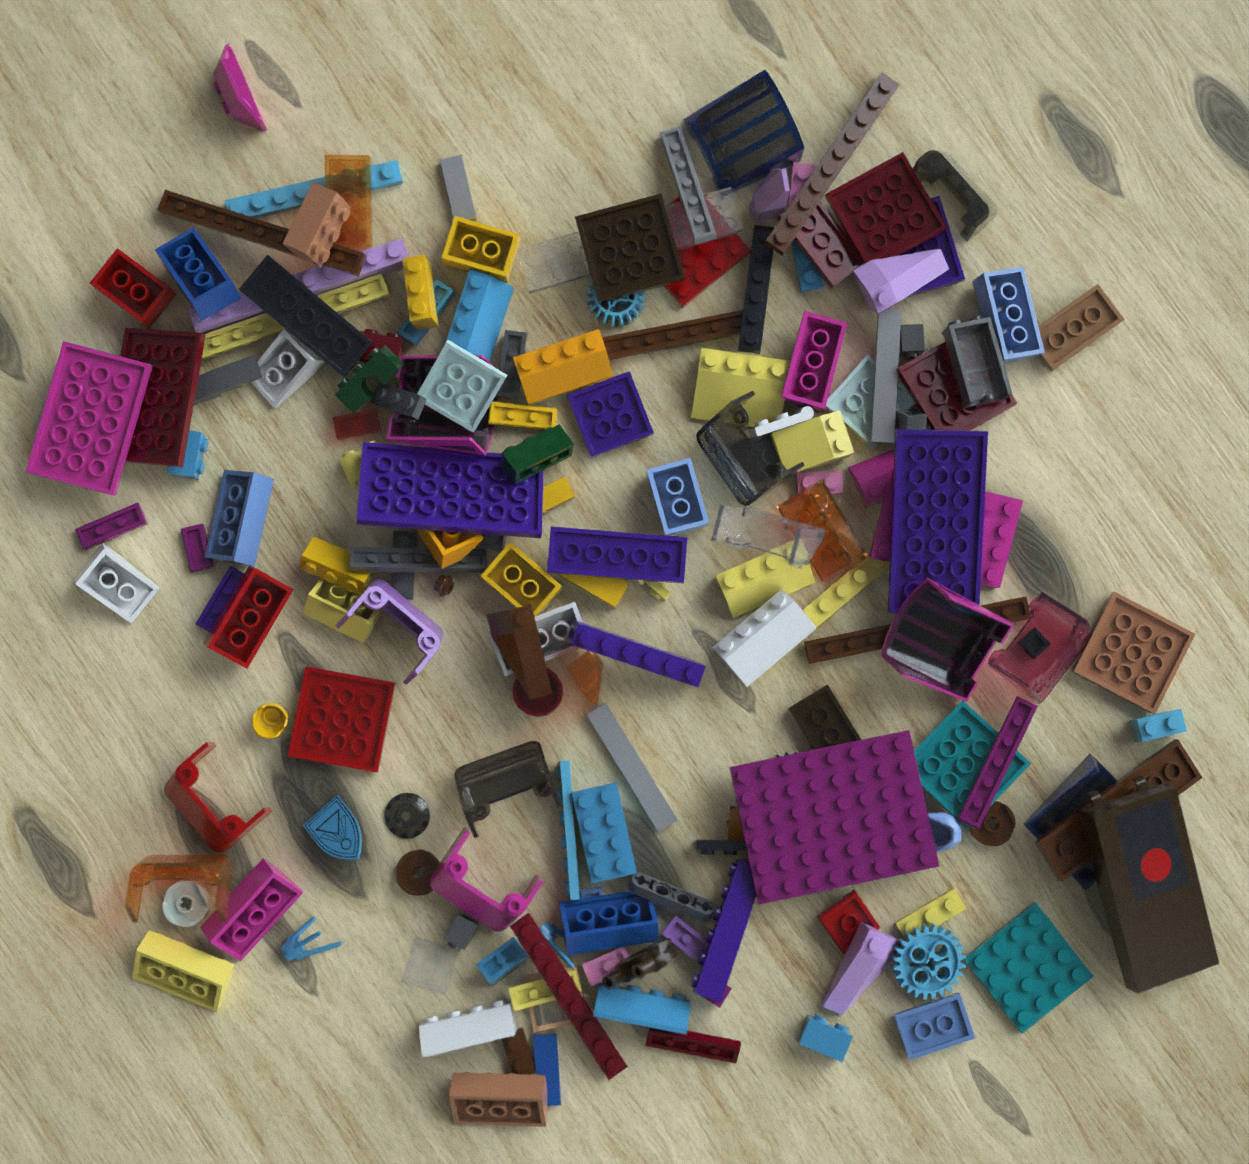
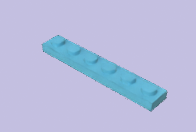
[556,760,580,900]

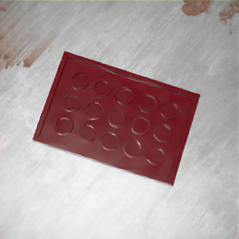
[120,328,206,468]

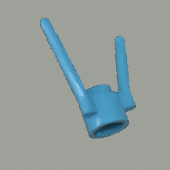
[281,917,342,961]
[539,922,574,969]

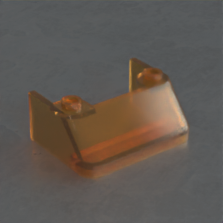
[125,854,233,922]

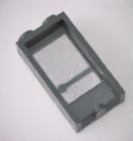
[942,316,1012,409]

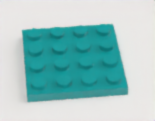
[914,700,1031,830]
[963,902,1094,1033]

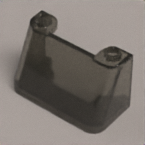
[913,150,997,242]

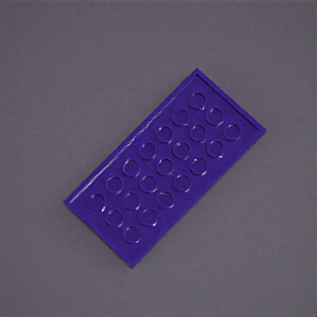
[887,429,988,614]
[356,442,543,539]

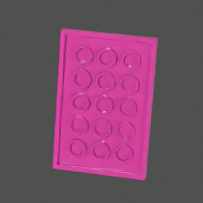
[25,341,153,496]
[869,469,1023,588]

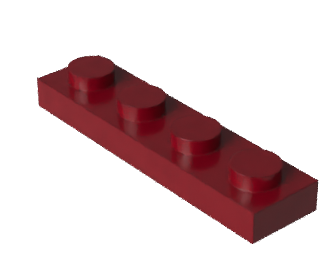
[645,1027,741,1064]

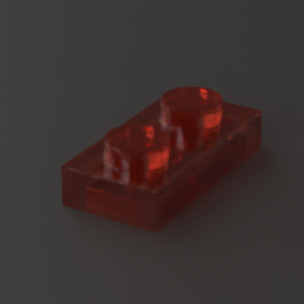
[332,408,382,440]

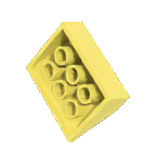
[691,348,790,431]

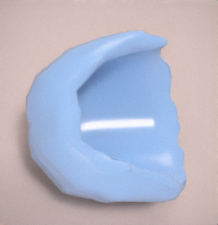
[928,812,962,852]

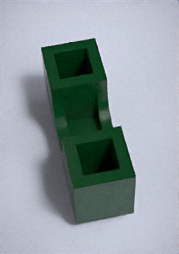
[334,345,405,414]

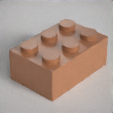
[283,182,351,268]

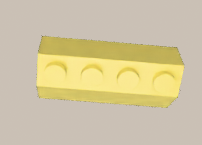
[715,539,815,619]
[132,930,234,1012]

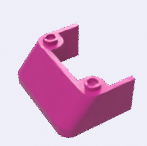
[430,826,543,932]

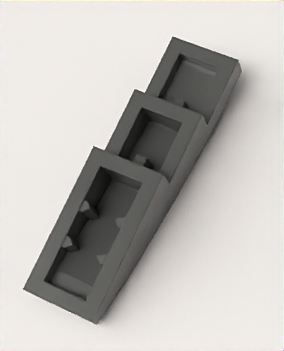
[194,355,263,405]

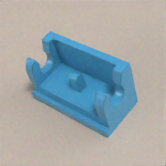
[476,937,530,985]

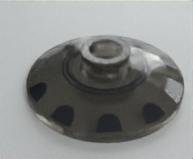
[384,793,430,839]

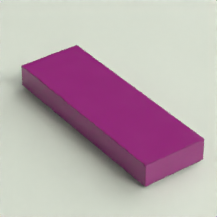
[75,502,148,550]

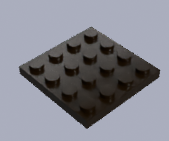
[575,193,685,304]

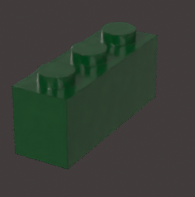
[501,424,574,484]

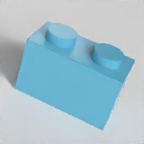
[1130,709,1187,742]

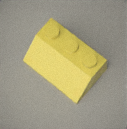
[303,578,382,643]

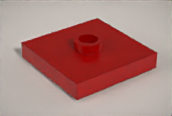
[816,889,880,955]

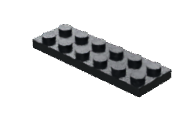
[239,255,374,378]

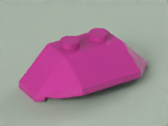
[213,44,267,131]

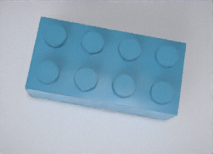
[572,782,637,883]

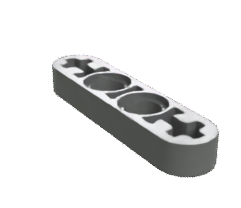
[628,872,715,922]

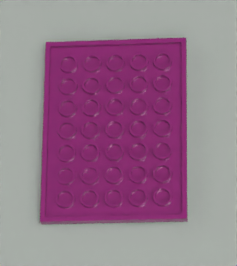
[729,730,940,905]

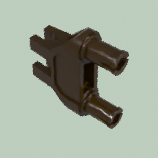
[602,938,678,989]

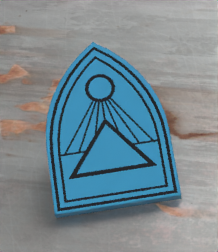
[303,795,362,860]

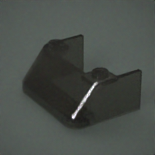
[696,391,805,506]
[454,741,562,838]

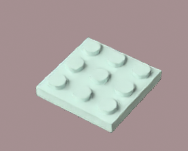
[417,340,507,433]
[825,355,915,449]

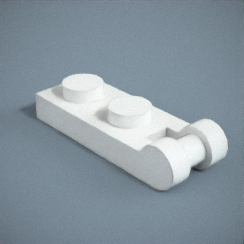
[749,406,814,438]

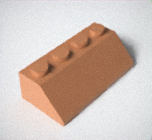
[449,1072,547,1127]

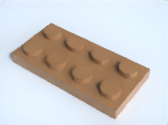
[1038,284,1125,372]

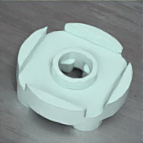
[162,880,211,927]

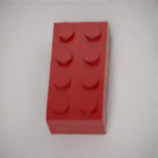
[203,564,294,669]

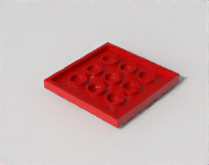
[664,195,751,308]
[288,666,396,773]

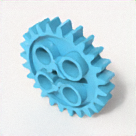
[891,923,966,1000]

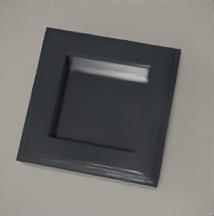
[1017,627,1051,659]

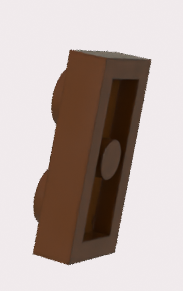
[502,1027,536,1075]

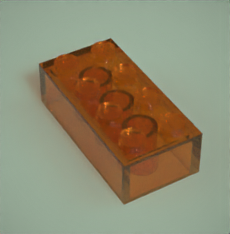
[325,155,373,248]

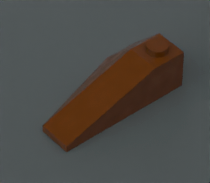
[487,604,552,699]

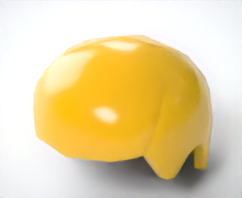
[252,702,288,739]

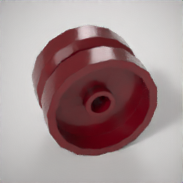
[512,668,564,717]

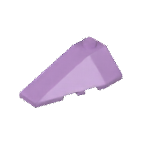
[749,169,790,222]
[852,249,949,313]
[822,922,900,1015]

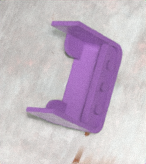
[336,580,444,685]

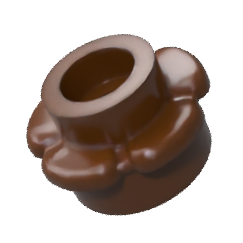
[434,575,454,596]

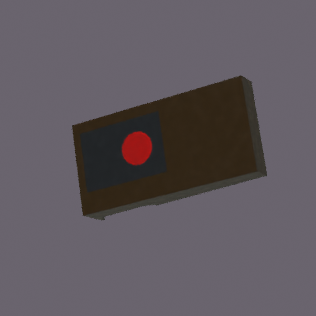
[1076,775,1219,993]

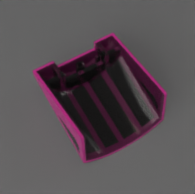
[387,355,498,456]
[881,578,1014,702]

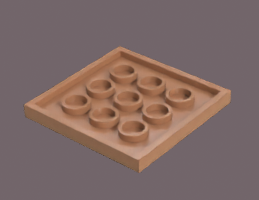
[1072,591,1195,715]

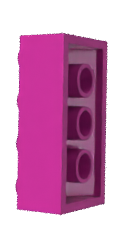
[781,311,847,413]
[848,449,894,509]
[200,858,303,961]

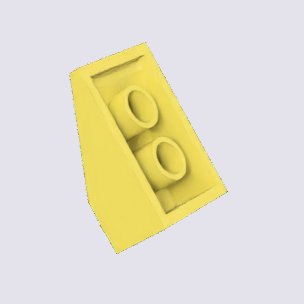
[770,410,854,476]

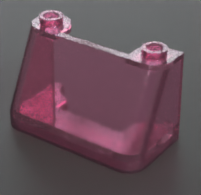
[988,592,1092,704]

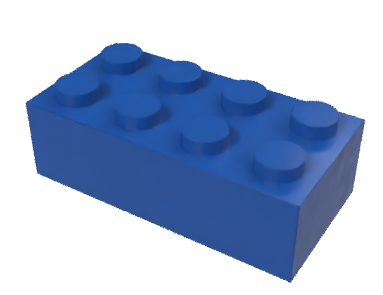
[155,228,241,321]

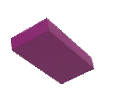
[181,523,214,573]

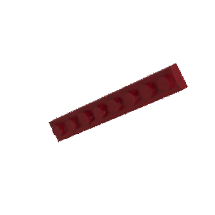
[510,913,628,1080]

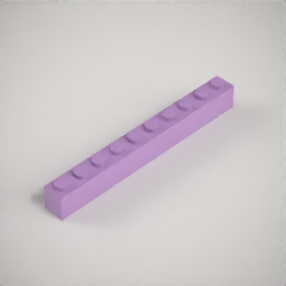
[188,238,409,334]

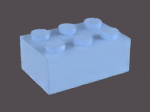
[646,458,709,536]

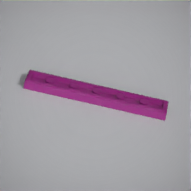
[957,696,1038,830]

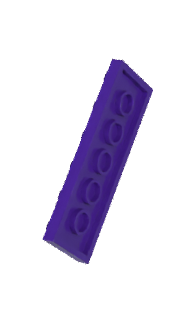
[547,526,687,584]

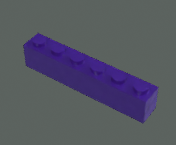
[566,619,706,687]
[690,859,756,1002]

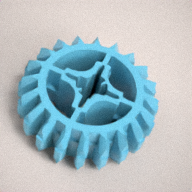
[586,282,646,327]

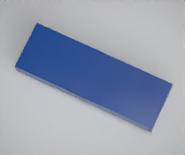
[533,1033,561,1106]

